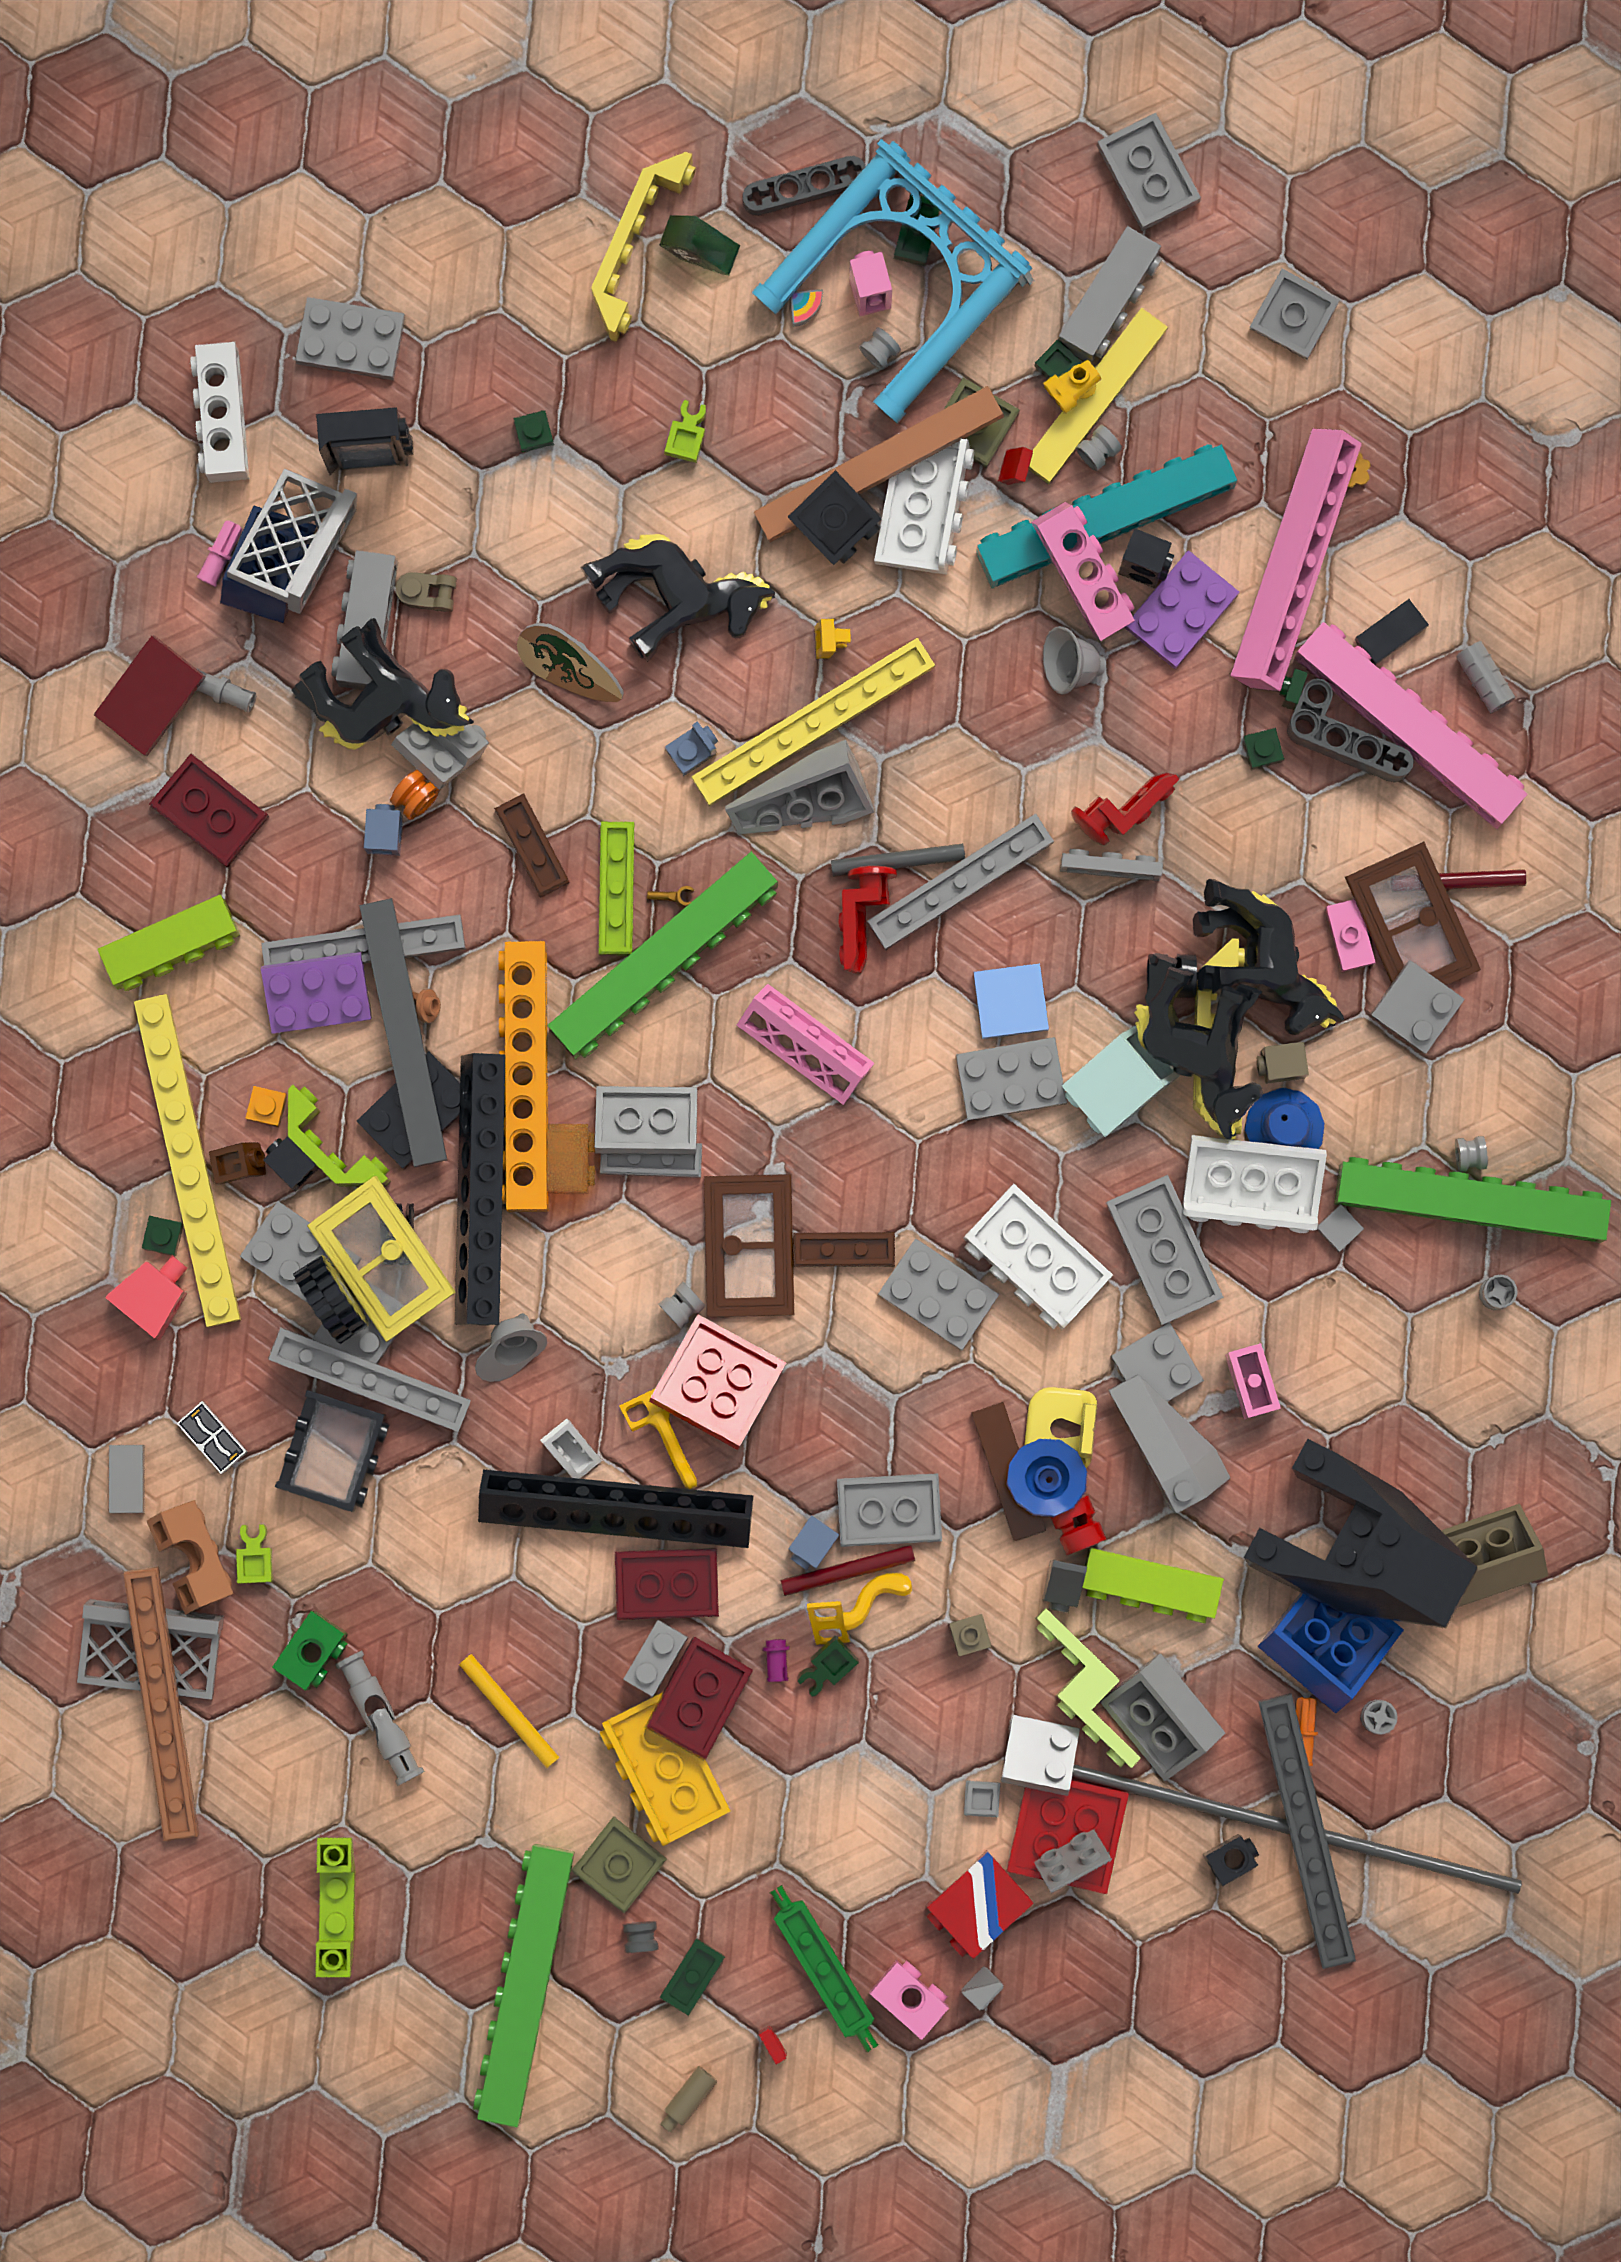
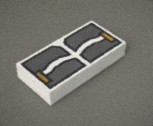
[177,1401,248,1474]

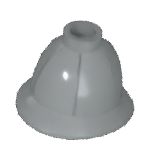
[1043,626,1106,695]

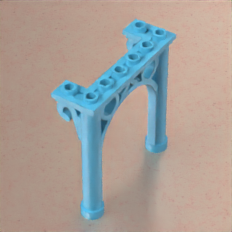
[752,139,1034,424]

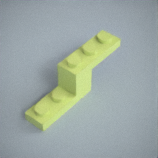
[1035,1608,1141,1768]

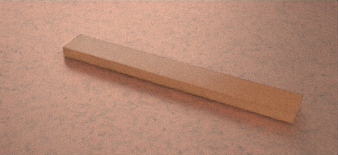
[754,386,1004,542]
[123,1567,199,1841]

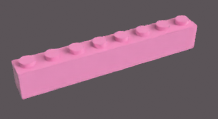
[1231,429,1362,691]
[1294,622,1527,829]

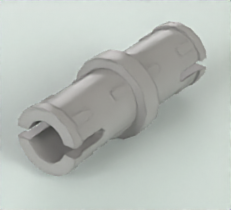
[196,668,257,712]

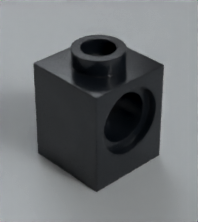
[264,1136,319,1192]
[1203,1834,1259,1886]

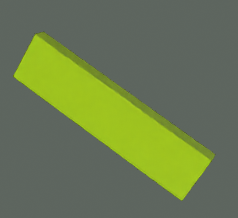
[599,821,635,956]

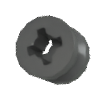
[623,1921,659,1953]

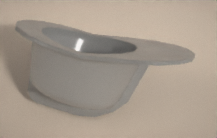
[475,1313,547,1382]

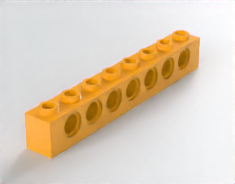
[498,941,549,1212]

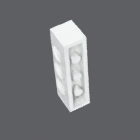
[191,342,249,483]

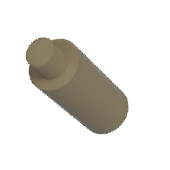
[661,2066,718,2132]

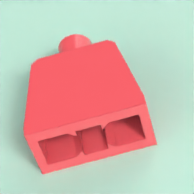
[105,1255,187,1340]

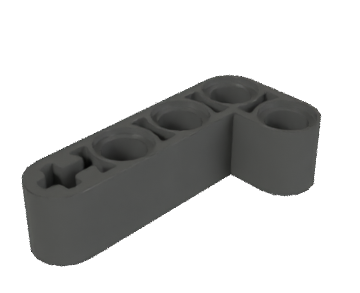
[1287,679,1414,783]

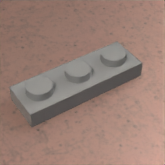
[1060,849,1163,881]

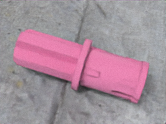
[196,521,242,587]

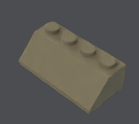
[1441,1504,1548,1607]

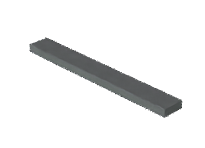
[359,898,448,1167]
[1258,1693,1356,1969]

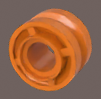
[390,770,441,820]

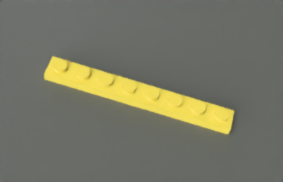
[692,638,935,807]

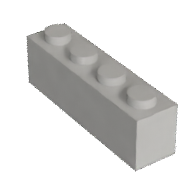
[1058,226,1162,364]
[332,550,398,690]

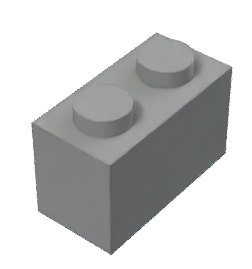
[623,1620,688,1697]

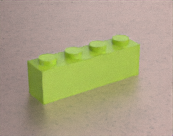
[97,894,241,991]
[1082,1548,1224,1624]

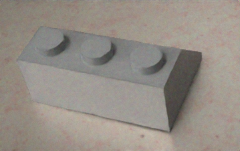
[1100,1653,1225,1781]

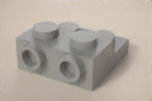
[391,723,489,790]

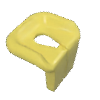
[1025,1387,1098,1468]

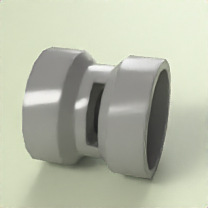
[1076,425,1122,472]
[1479,1275,1518,1310]
[658,1282,706,1329]

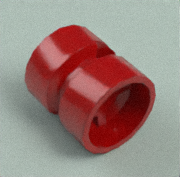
[1050,1495,1107,1556]

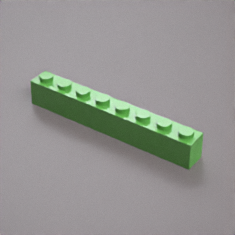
[547,851,778,1059]
[1334,1157,1611,1243]
[473,1844,575,2128]

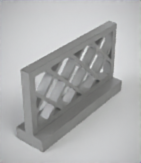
[227,468,357,614]
[77,1599,224,1700]

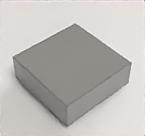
[1317,1205,1364,1253]
[964,1780,1000,1817]

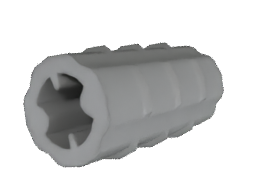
[1456,641,1516,713]

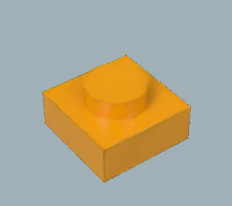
[245,1086,288,1127]

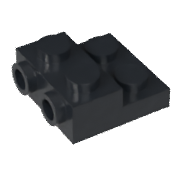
[788,470,882,565]

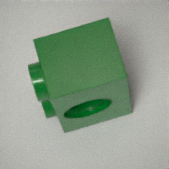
[272,1611,348,1691]

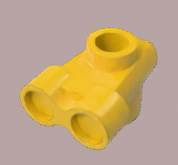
[1043,360,1102,414]

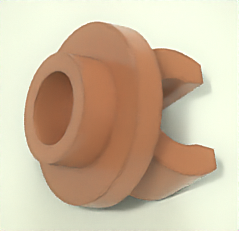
[413,989,441,1023]

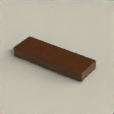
[494,793,570,898]
[794,1232,895,1267]

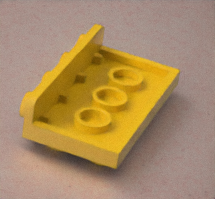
[599,1692,731,1846]

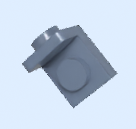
[665,721,718,776]

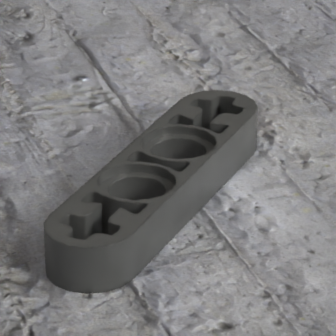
[742,156,866,216]

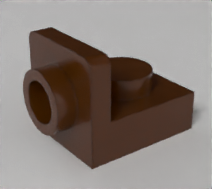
[209,1142,266,1184]

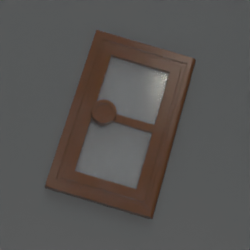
[1345,842,1481,985]
[704,1174,795,1318]

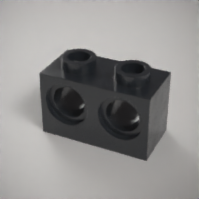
[1118,528,1175,588]

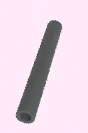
[831,843,965,877]

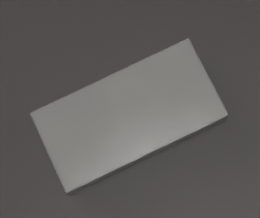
[109,1445,145,1513]

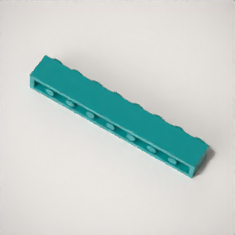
[976,444,1237,589]

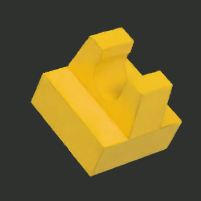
[814,619,851,659]

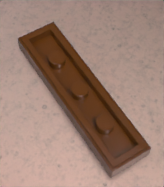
[971,1402,1046,1541]

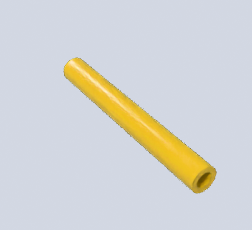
[459,1654,560,1768]

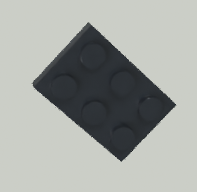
[357,1051,460,1170]

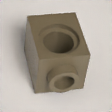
[1256,1042,1309,1084]
[948,1614,992,1656]

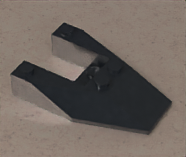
[1244,1439,1478,1628]

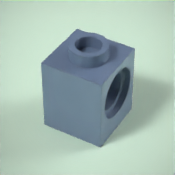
[364,804,403,856]
[788,1515,839,1570]

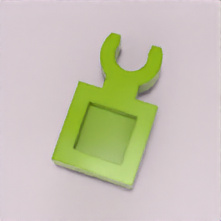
[664,400,706,463]
[236,1524,273,1583]

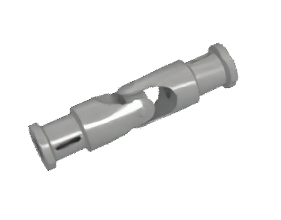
[335,1651,425,1786]

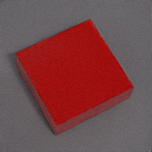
[998,447,1033,485]
[758,2026,787,2065]

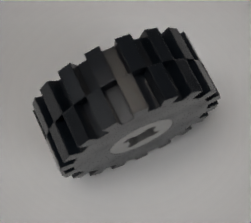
[293,1255,369,1344]

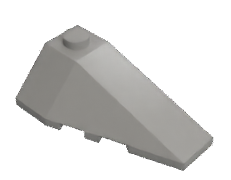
[725,740,874,834]
[1108,1374,1231,1514]

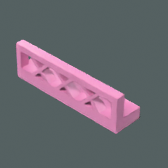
[737,984,875,1105]

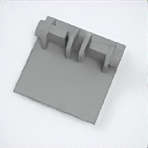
[1034,1829,1112,1893]

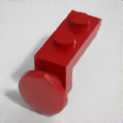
[1071,772,1180,846]
[839,866,897,974]

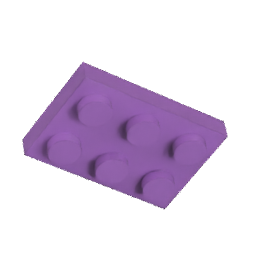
[1124,550,1239,669]
[261,952,372,1034]

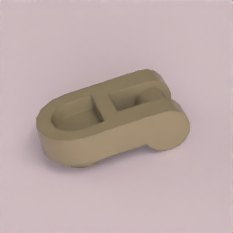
[395,572,457,612]

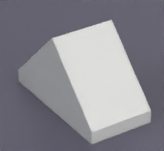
[541,1419,602,1479]

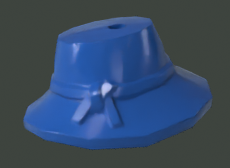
[1245,1087,1325,1149]
[1007,1439,1087,1517]

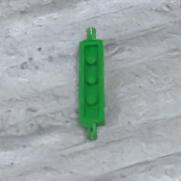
[770,1885,879,2053]

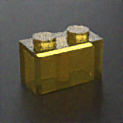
[547,1124,596,1194]

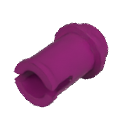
[762,1639,790,1682]

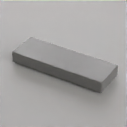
[600,1143,702,1178]

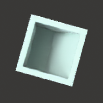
[1062,1026,1180,1137]

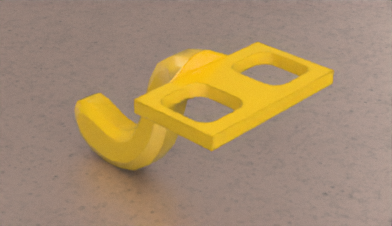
[619,1389,697,1489]
[807,1573,912,1645]

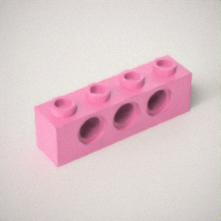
[1031,502,1135,641]

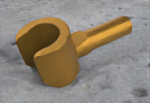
[647,886,695,908]

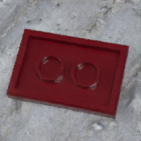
[93,635,206,756]
[149,753,269,867]
[615,1548,719,1620]
[645,1636,753,1760]

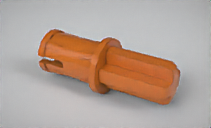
[1296,1697,1318,1766]

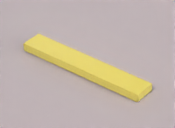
[1029,308,1168,484]

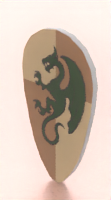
[517,623,624,702]

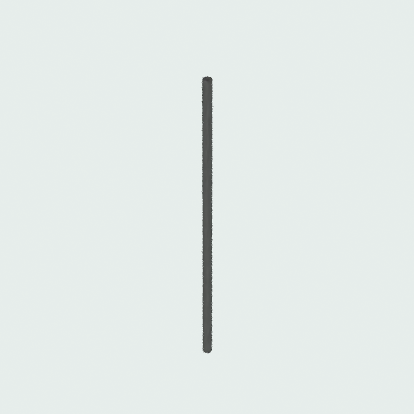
[1072,1764,1522,1894]

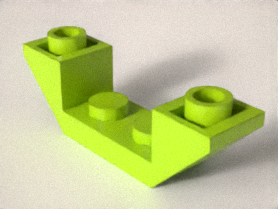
[288,1085,391,1187]
[316,1838,355,1977]

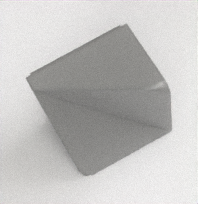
[961,1967,1004,2010]

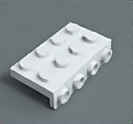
[874,433,974,575]
[1182,1135,1327,1233]
[963,1184,1113,1330]

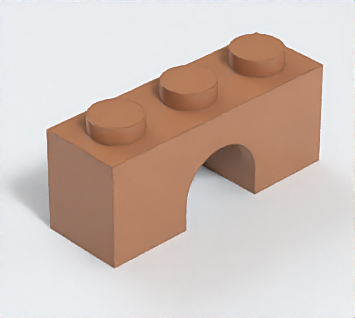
[147,1500,233,1615]

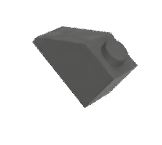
[1042,1560,1087,1613]

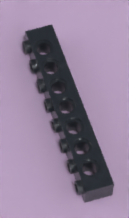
[455,1053,505,1326]
[478,1469,754,1548]

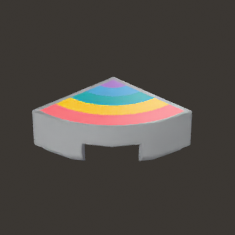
[791,290,823,327]

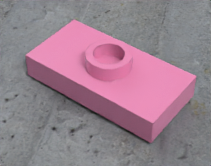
[1325,900,1375,972]

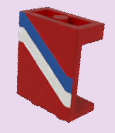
[926,1850,1034,1959]

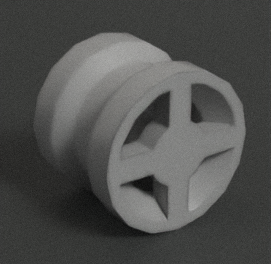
[859,328,901,370]
[1455,1136,1488,1172]
[1360,1700,1397,1734]

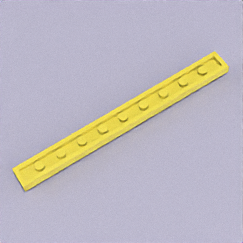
[134,994,241,1328]

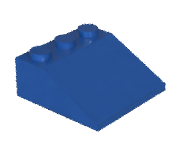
[1257,1593,1404,1713]

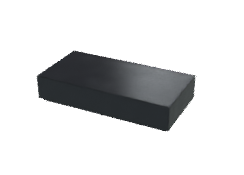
[1355,599,1429,665]

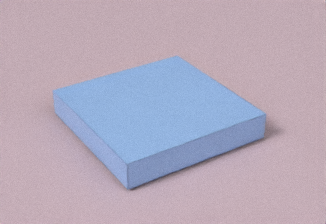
[973,963,1049,1039]

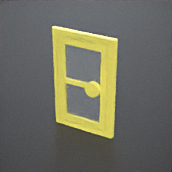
[307,1176,456,1342]

